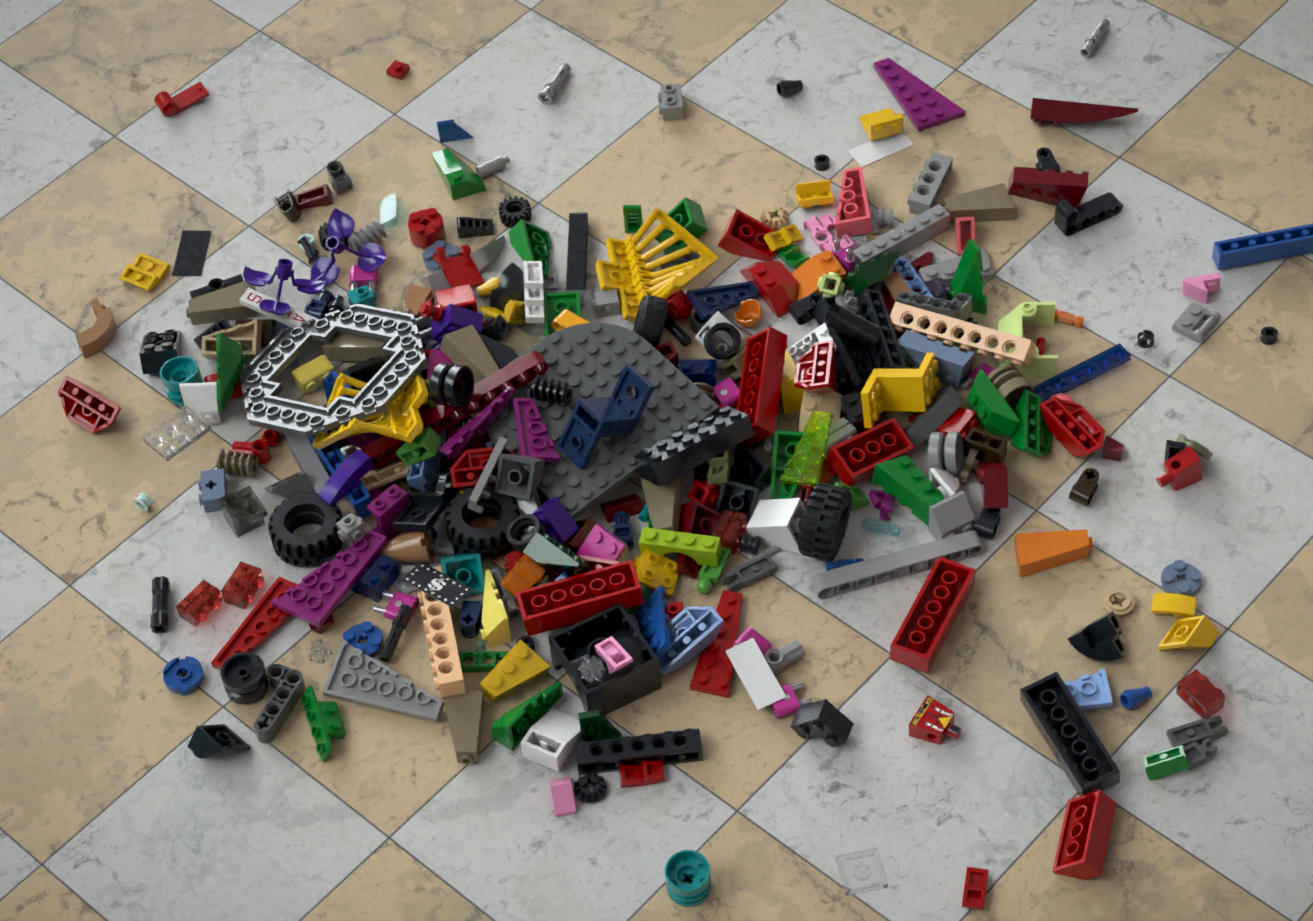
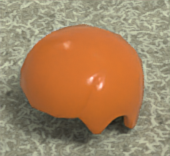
[735,299,763,327]

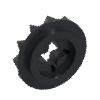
[574,772,607,803]

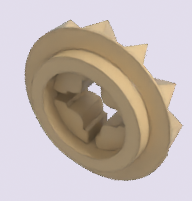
[760,206,789,229]
[1102,589,1135,617]

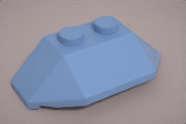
[659,606,725,675]

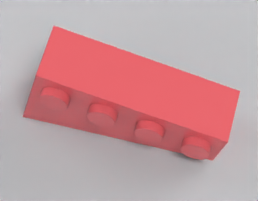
[835,167,873,239]

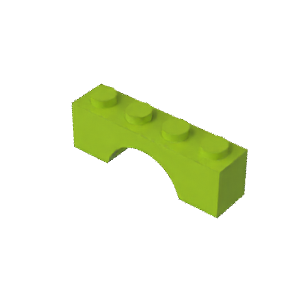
[639,527,722,567]

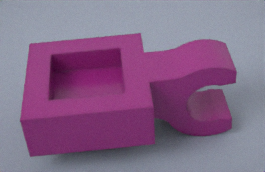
[868,490,894,521]

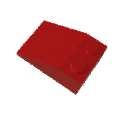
[717,209,776,262]

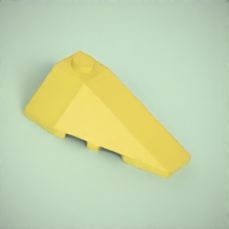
[480,569,512,648]

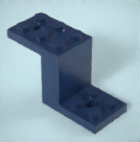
[556,364,655,469]

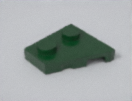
[578,710,622,742]

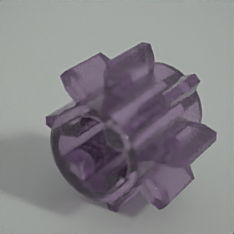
[927,278,950,297]

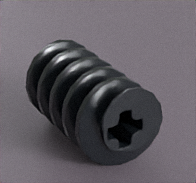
[530,375,573,407]

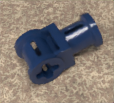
[304,289,334,320]
[613,511,634,547]

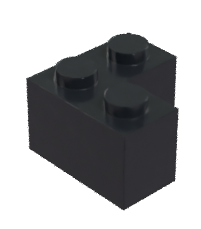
[790,699,854,747]

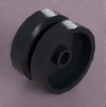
[429,363,475,408]
[220,652,269,705]

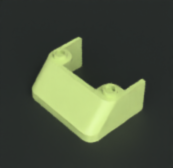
[998,302,1058,378]

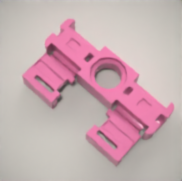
[803,213,855,252]

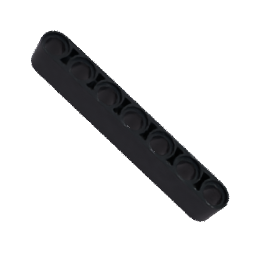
[566,212,588,307]

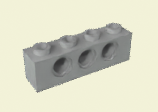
[907,153,953,215]

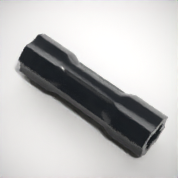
[150,576,170,634]

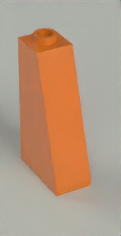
[1015,529,1093,577]

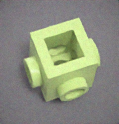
[817,271,845,298]

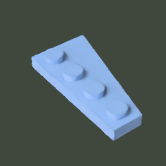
[1064,668,1113,710]

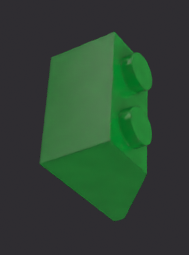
[668,197,708,239]

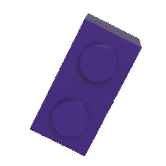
[532,497,579,543]

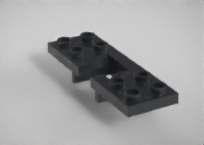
[392,458,460,532]

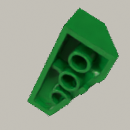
[431,148,486,200]
[508,219,552,278]
[949,239,987,315]
[216,333,247,413]
[770,430,814,499]
[491,682,563,751]

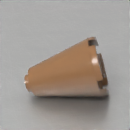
[379,529,435,564]

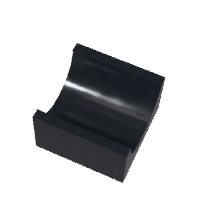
[548,603,662,716]

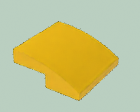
[119,253,171,291]

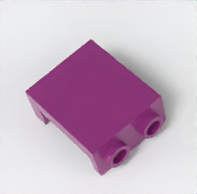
[367,484,409,541]

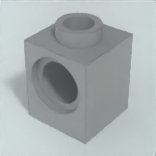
[592,289,620,317]

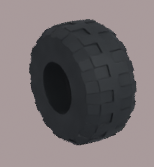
[633,295,668,347]

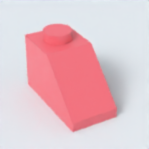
[955,217,975,254]

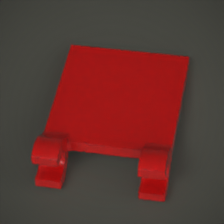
[433,245,484,288]

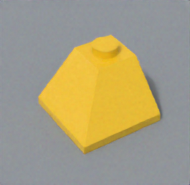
[1157,615,1219,650]

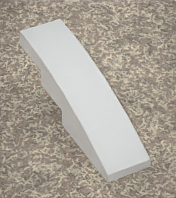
[523,261,544,323]

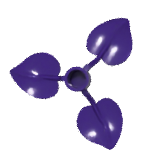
[310,208,387,286]
[243,259,326,315]

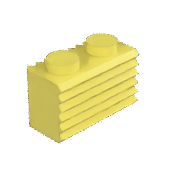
[291,354,335,395]

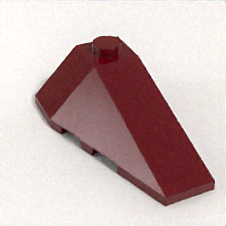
[677,500,725,579]

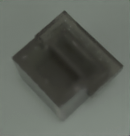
[219,486,268,538]

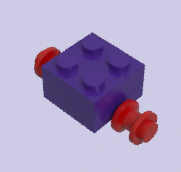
[420,300,488,343]

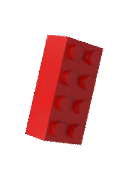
[826,417,915,486]

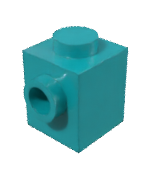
[347,285,377,307]

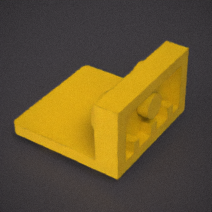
[479,300,526,326]

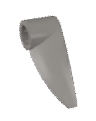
[470,236,505,271]

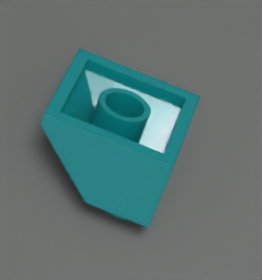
[440,553,485,595]

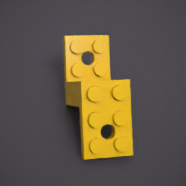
[861,353,940,428]

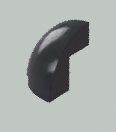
[490,262,524,311]
[1068,611,1125,661]

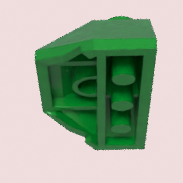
[967,370,1020,437]
[1011,389,1052,457]

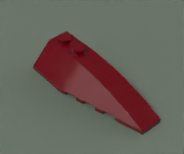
[1030,98,1138,125]

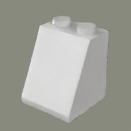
[746,498,806,554]

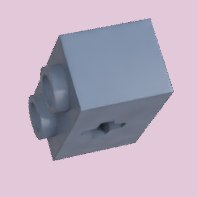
[198,468,228,513]

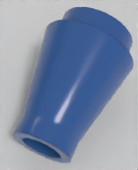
[1120,686,1152,710]

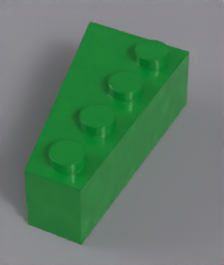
[871,455,945,526]

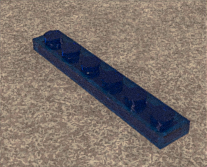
[1033,343,1131,402]

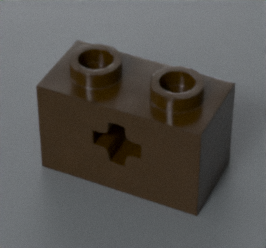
[964,427,1008,463]

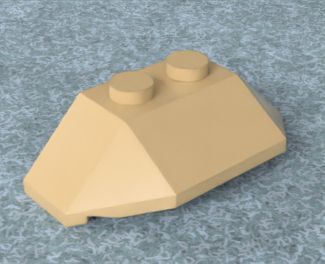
[799,390,843,435]

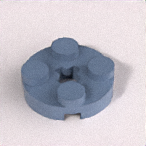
[422,240,459,272]
[1161,560,1202,597]

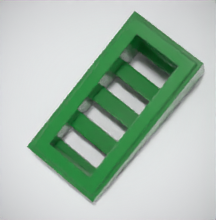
[623,205,643,233]

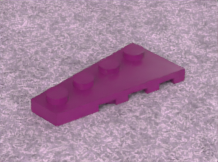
[513,398,560,462]

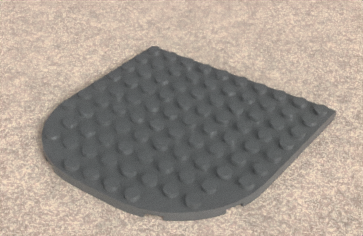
[483,323,719,520]

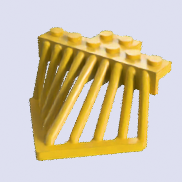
[595,208,718,322]
[312,373,429,450]

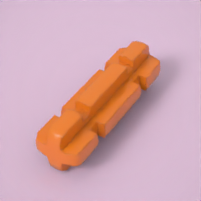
[1054,309,1084,328]

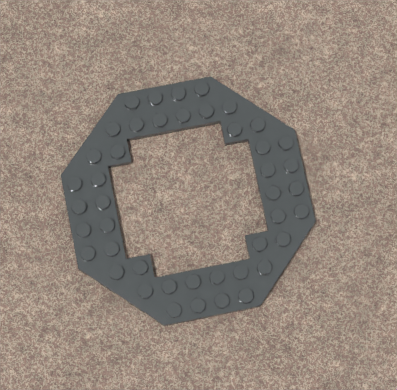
[239,304,428,438]

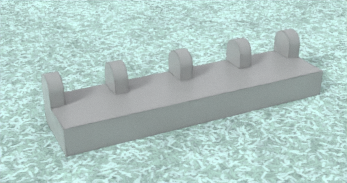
[468,437,513,513]

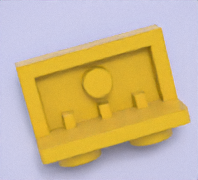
[795,180,834,209]

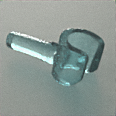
[460,640,486,652]

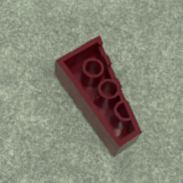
[1008,167,1089,207]

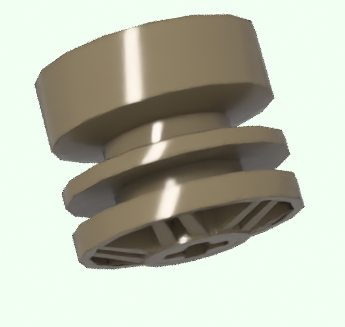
[987,364,1034,412]

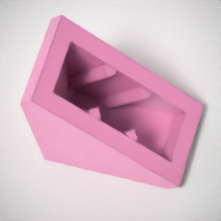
[549,776,576,817]

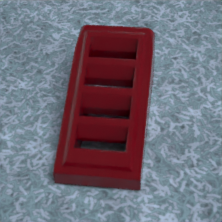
[294,184,333,209]

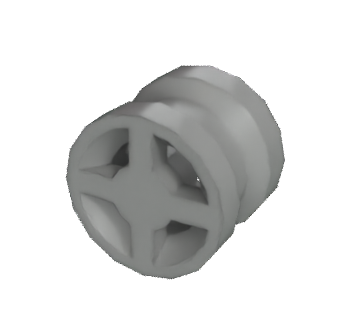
[878,208,893,226]

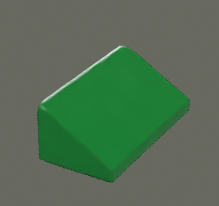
[1142,745,1190,781]

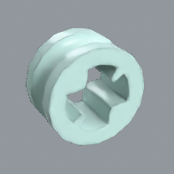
[298,234,315,251]
[133,493,153,512]

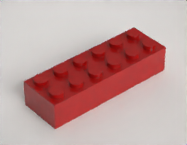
[737,326,788,446]
[890,556,976,674]
[515,560,645,637]

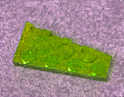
[779,411,833,486]

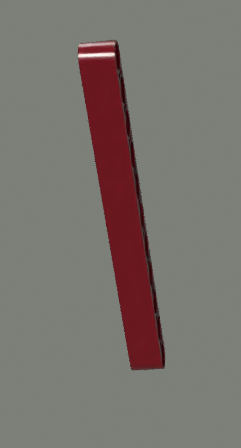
[361,351,548,470]

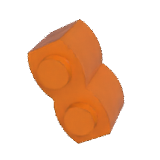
[500,554,546,598]

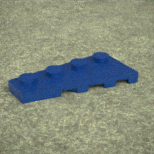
[635,585,671,660]

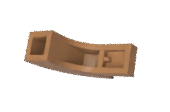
[75,298,116,358]

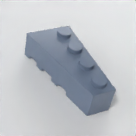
[898,330,974,391]

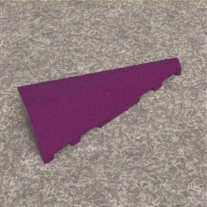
[438,386,516,463]

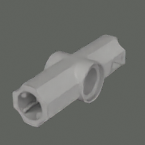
[764,640,805,675]

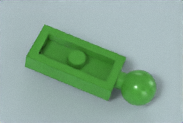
[696,547,731,595]

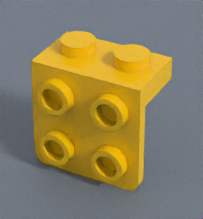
[859,108,904,141]
[633,549,679,596]

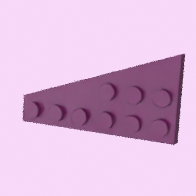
[873,58,965,132]
[271,530,388,628]

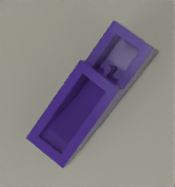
[318,449,373,506]

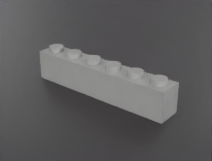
[853,204,950,266]

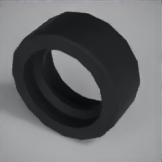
[703,322,741,360]
[506,514,546,553]

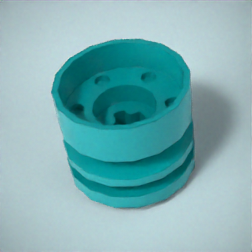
[160,356,204,406]
[665,850,711,907]

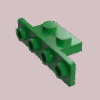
[301,686,346,761]

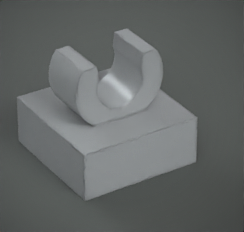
[835,290,858,313]

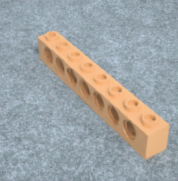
[890,302,1036,367]
[417,566,466,698]

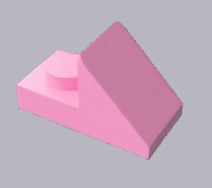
[1181,272,1221,303]
[595,636,633,674]

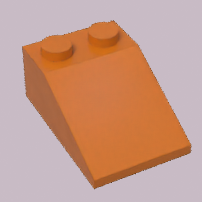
[790,250,846,301]

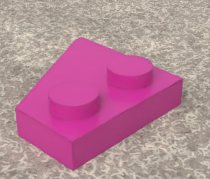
[577,524,628,561]

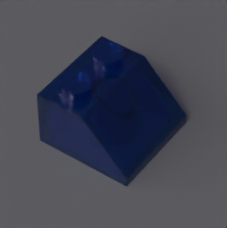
[678,358,717,387]
[350,554,400,603]

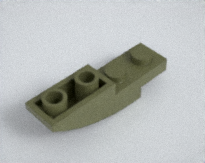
[707,445,737,484]

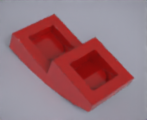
[619,761,665,787]
[962,867,989,910]

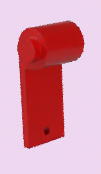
[154,81,209,117]

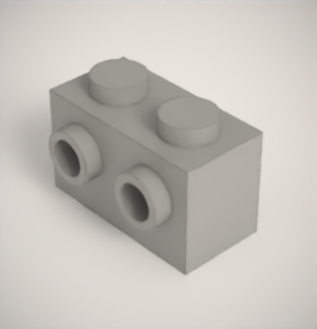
[658,83,684,121]

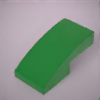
[776,245,810,270]

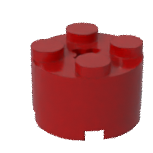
[408,208,446,250]

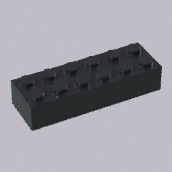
[634,406,754,486]
[1020,671,1120,796]

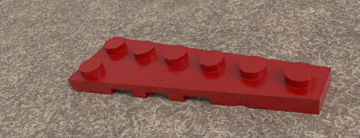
[211,577,297,671]
[690,590,743,698]

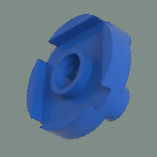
[343,621,384,658]
[163,656,205,696]

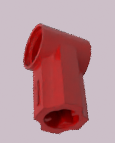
[232,439,272,464]

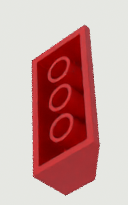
[1052,790,1117,880]

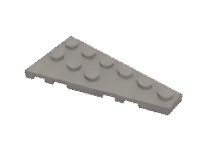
[322,639,444,723]

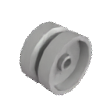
[928,432,964,474]

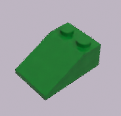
[543,291,581,337]

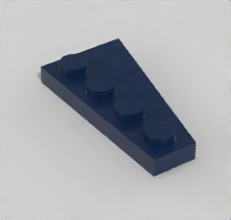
[686,281,760,320]

